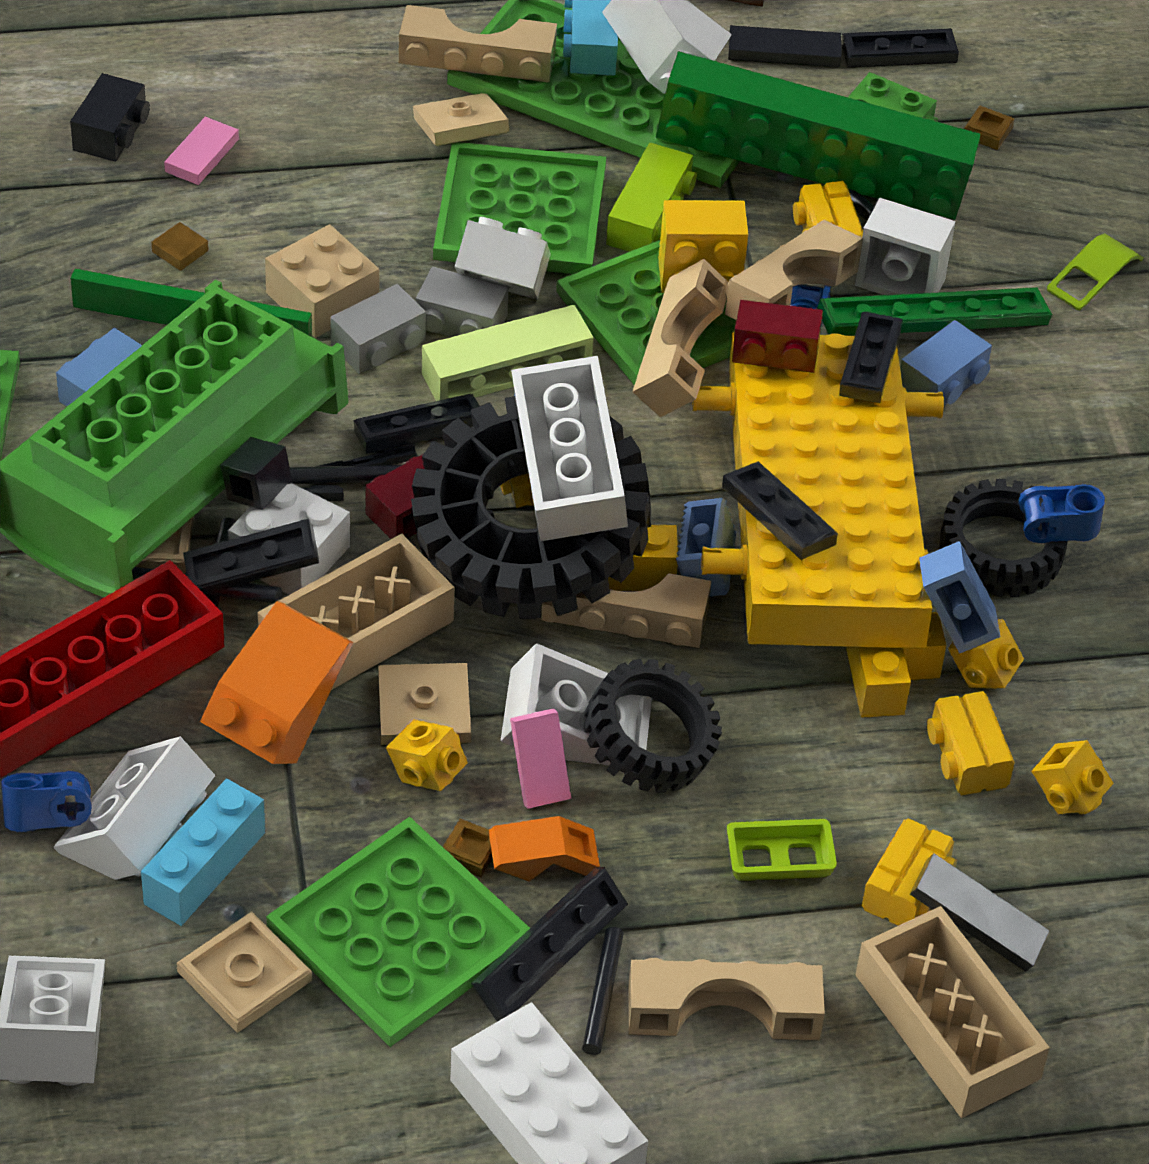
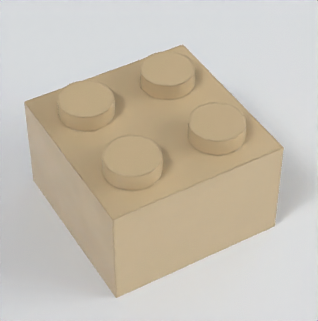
[265,224,379,338]

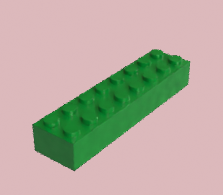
[656,51,981,220]

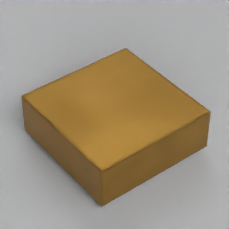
[964,106,1014,150]
[151,222,209,271]
[443,818,493,878]

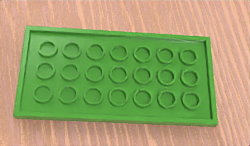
[447,0,740,188]

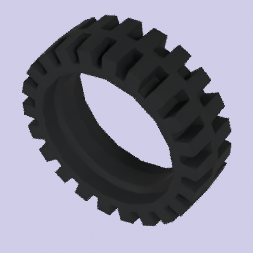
[939,479,1068,598]
[584,659,722,793]

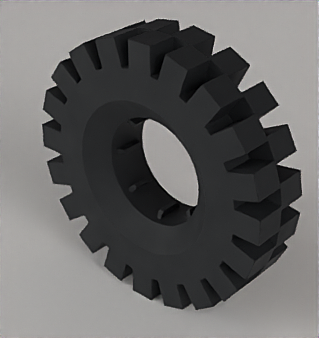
[411,396,651,619]

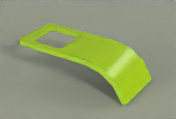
[1047,233,1144,311]

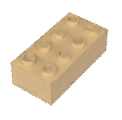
[258,534,455,690]
[856,906,1050,1119]

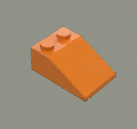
[200,601,354,764]

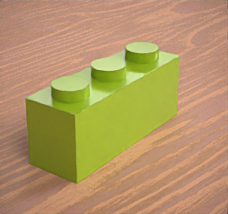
[606,142,697,252]

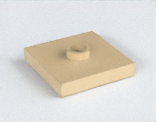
[413,93,509,146]
[378,663,471,745]
[177,912,312,1033]

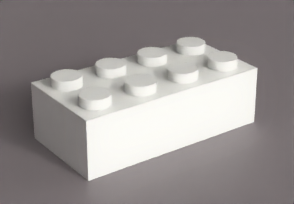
[511,356,628,541]
[450,1002,648,1164]

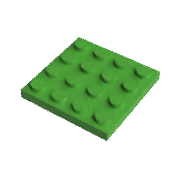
[433,142,607,274]
[556,240,736,385]
[266,817,530,1047]

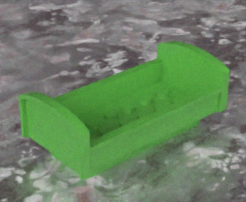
[0,280,349,597]

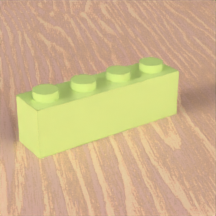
[422,305,594,401]

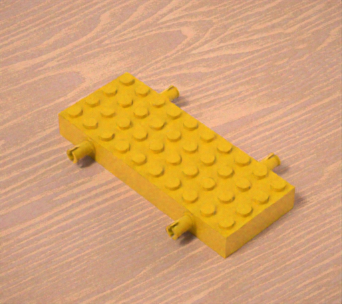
[692,332,944,649]

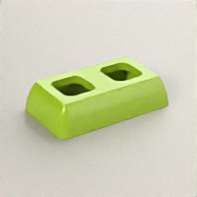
[727,819,837,881]

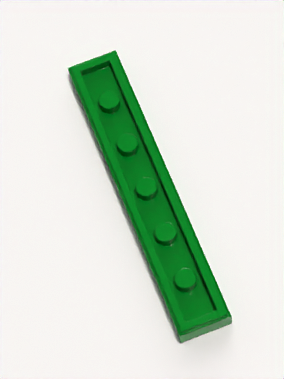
[70,269,312,337]
[817,287,1052,336]

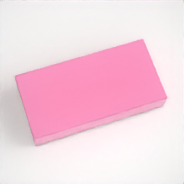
[164,117,239,185]
[510,708,571,809]

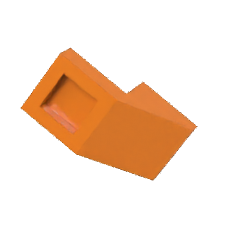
[489,816,600,882]

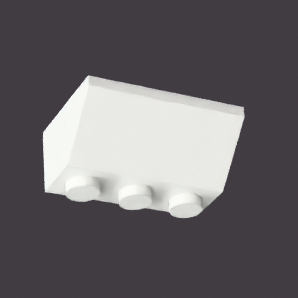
[54,736,215,880]

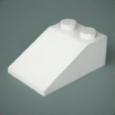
[602,0,732,94]
[501,643,652,765]
[0,955,105,1086]

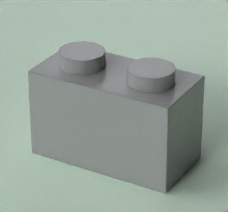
[416,266,509,337]
[331,284,426,374]

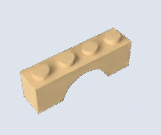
[399,5,557,82]
[725,220,863,320]
[632,259,728,417]
[540,573,711,648]
[628,958,825,1040]

